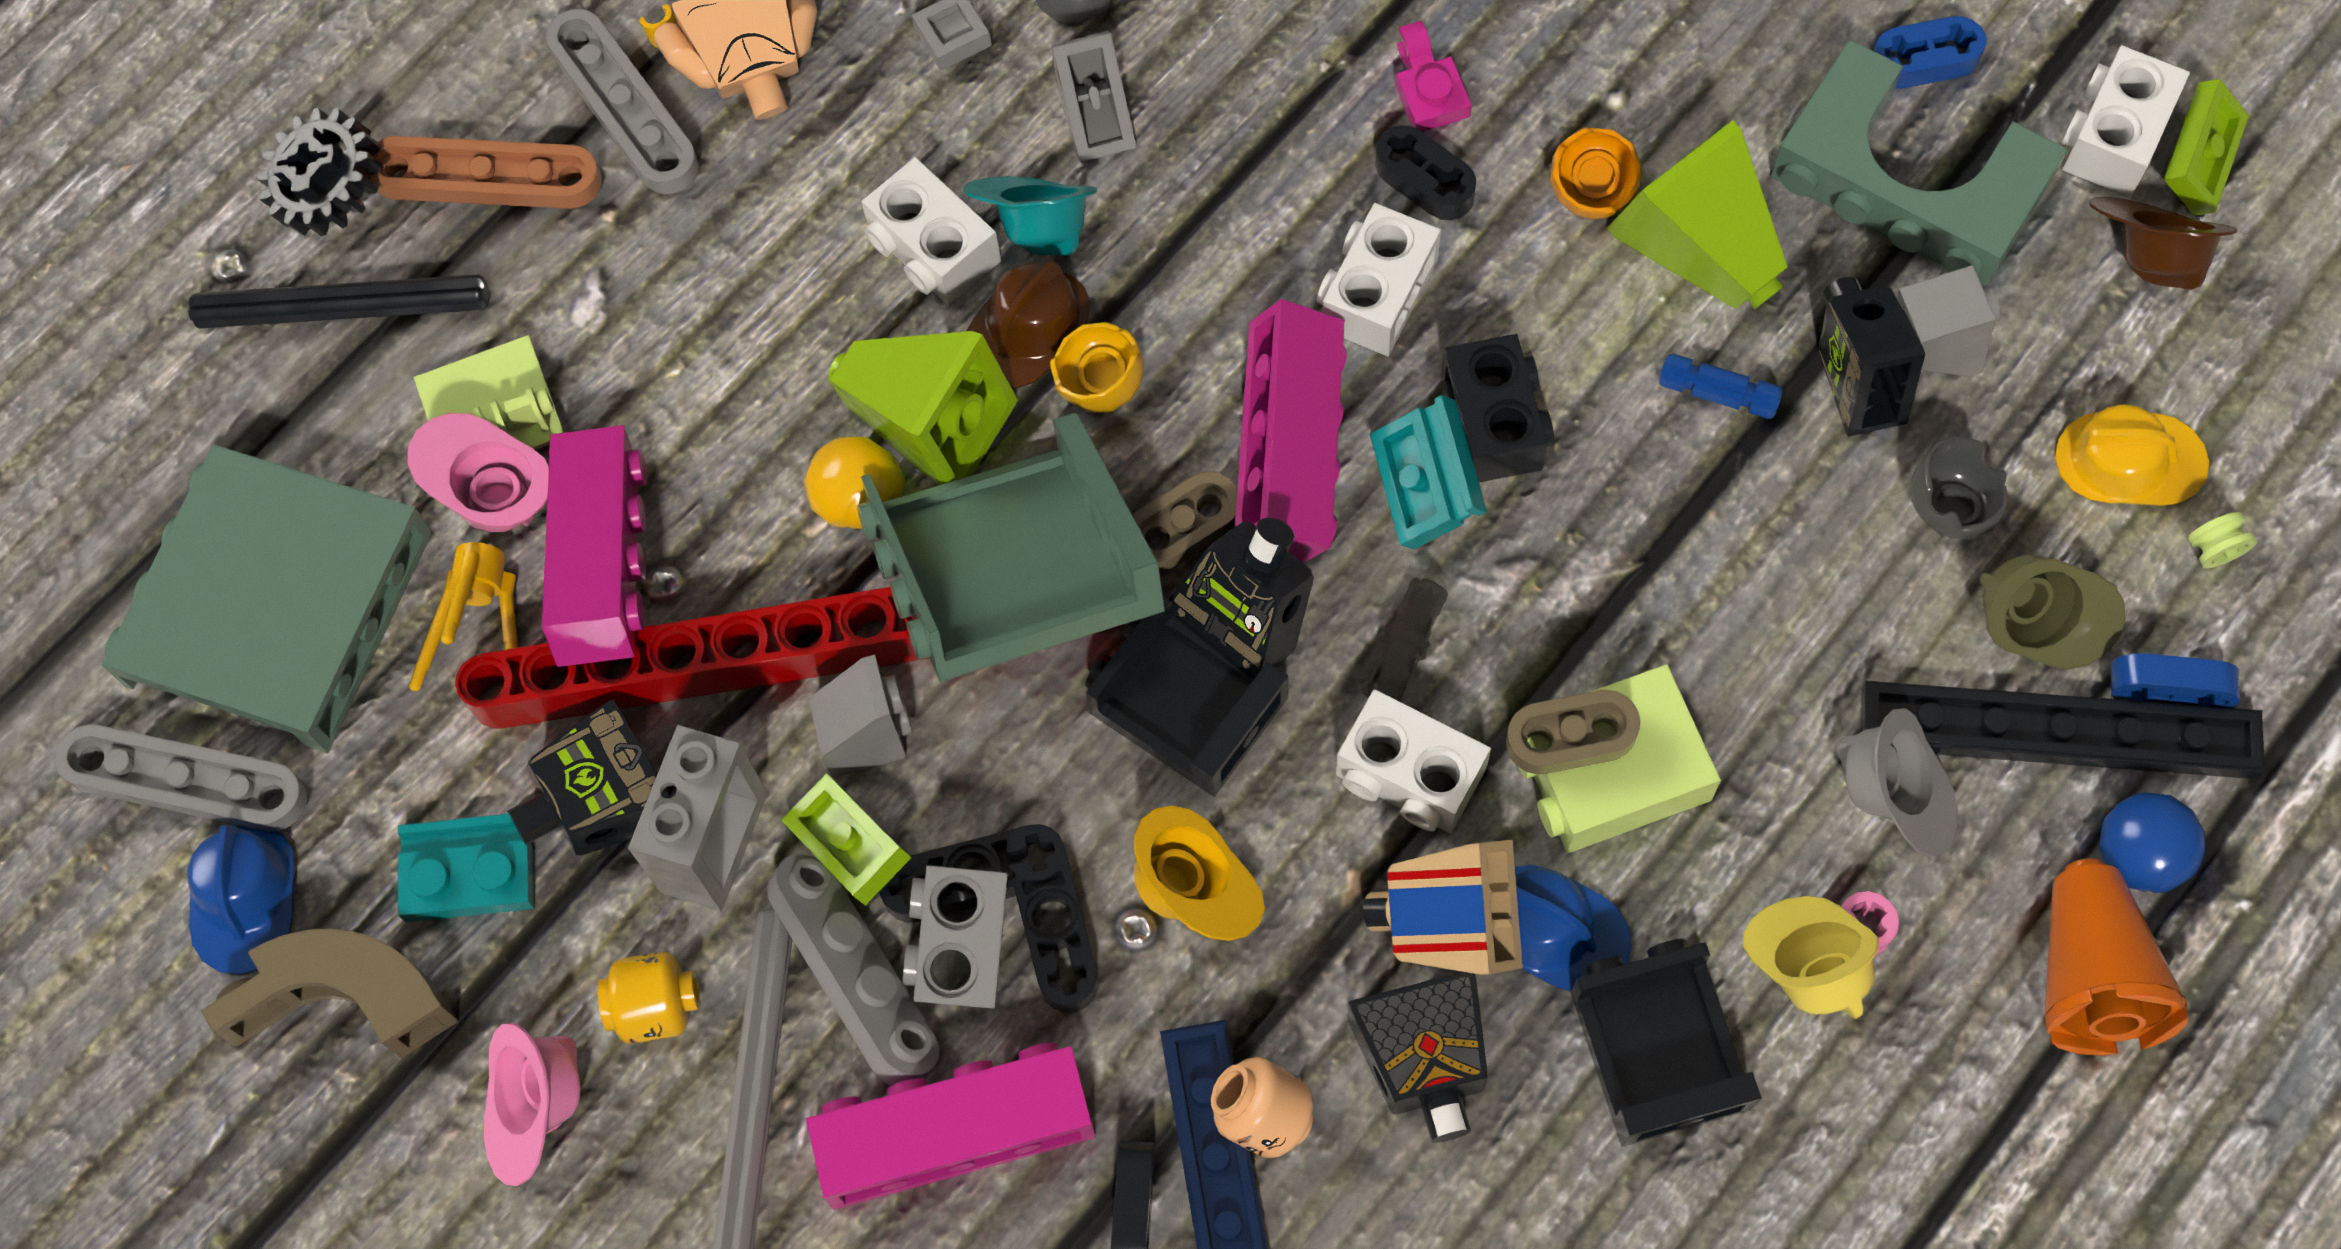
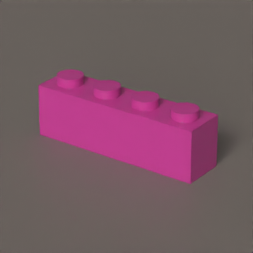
[1235,299,1347,563]
[542,425,647,667]
[806,1042,1096,1210]

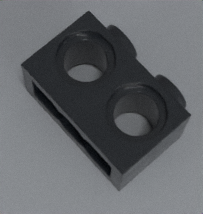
[1441,334,1554,483]

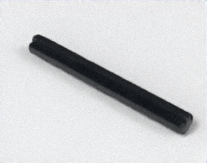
[188,274,489,329]

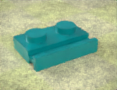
[1370,395,1487,550]
[398,814,535,923]

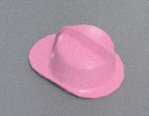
[407,413,549,533]
[484,1023,581,1186]

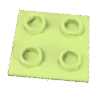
[414,335,564,450]

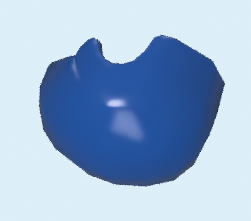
[2099,792,2205,893]

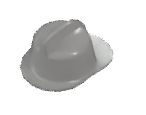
[1837,708,1958,857]

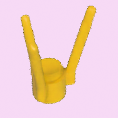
[409,542,518,692]

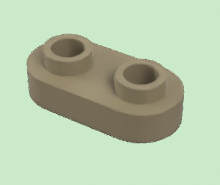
[1132,471,1237,572]
[1506,690,1640,774]

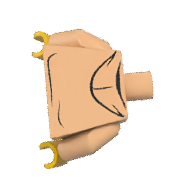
[639,0,818,120]

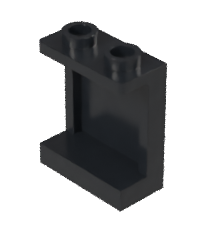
[1085,595,1288,797]
[1570,938,1762,1147]

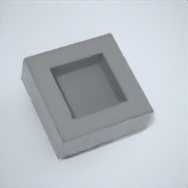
[911,0,992,71]

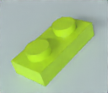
[2164,79,2249,216]
[781,773,912,906]

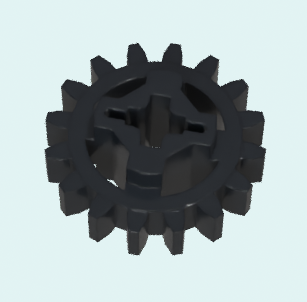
[256,108,384,236]

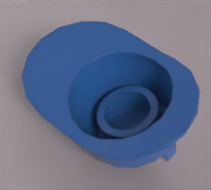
[187,825,295,975]
[1515,865,1632,992]

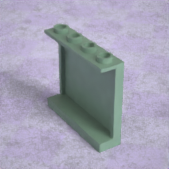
[857,412,1165,682]
[101,444,433,754]

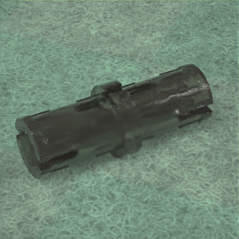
[1362,577,1448,702]

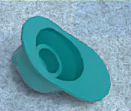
[964,176,1098,256]

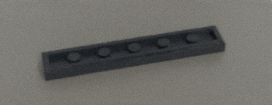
[1861,681,2265,779]

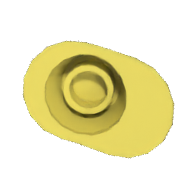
[1743,896,1879,1019]

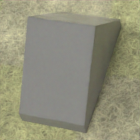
[1051,31,1137,162]

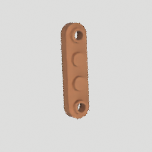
[370,136,602,209]

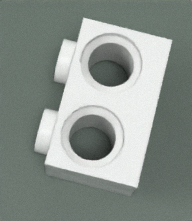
[2061,45,2190,198]
[861,157,1001,306]
[1317,203,1441,357]
[1336,689,1491,834]

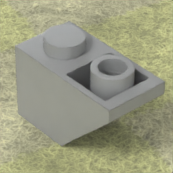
[1897,265,2001,376]
[808,655,913,778]

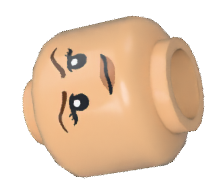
[1211,1057,1314,1158]

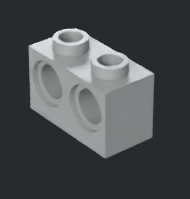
[903,865,1009,1009]

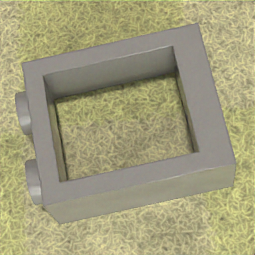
[628,725,768,912]

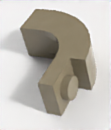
[201,929,459,1059]

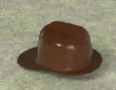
[2089,197,2237,290]
[967,260,1090,389]

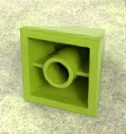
[1607,120,1788,309]
[829,331,1018,486]

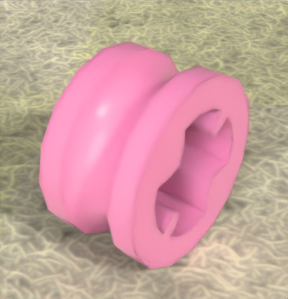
[1841,891,1899,956]

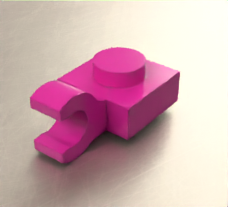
[1395,21,1472,132]

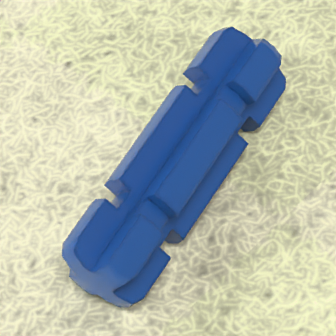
[1659,354,1782,419]

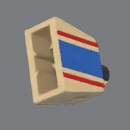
[1363,840,1523,975]

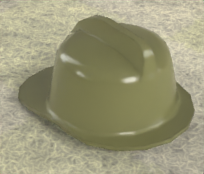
[1980,555,2126,669]

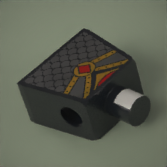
[1347,972,1488,1143]

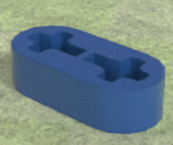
[1874,16,1987,89]
[2111,653,2240,708]

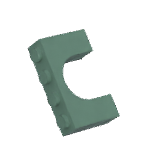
[1771,39,2068,286]

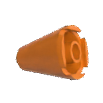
[2044,858,2188,1056]

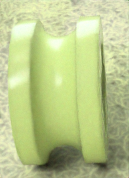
[2188,512,2257,568]

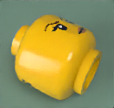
[597,952,700,1044]

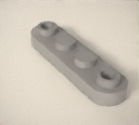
[546,9,699,194]
[55,724,307,832]
[767,854,939,1086]

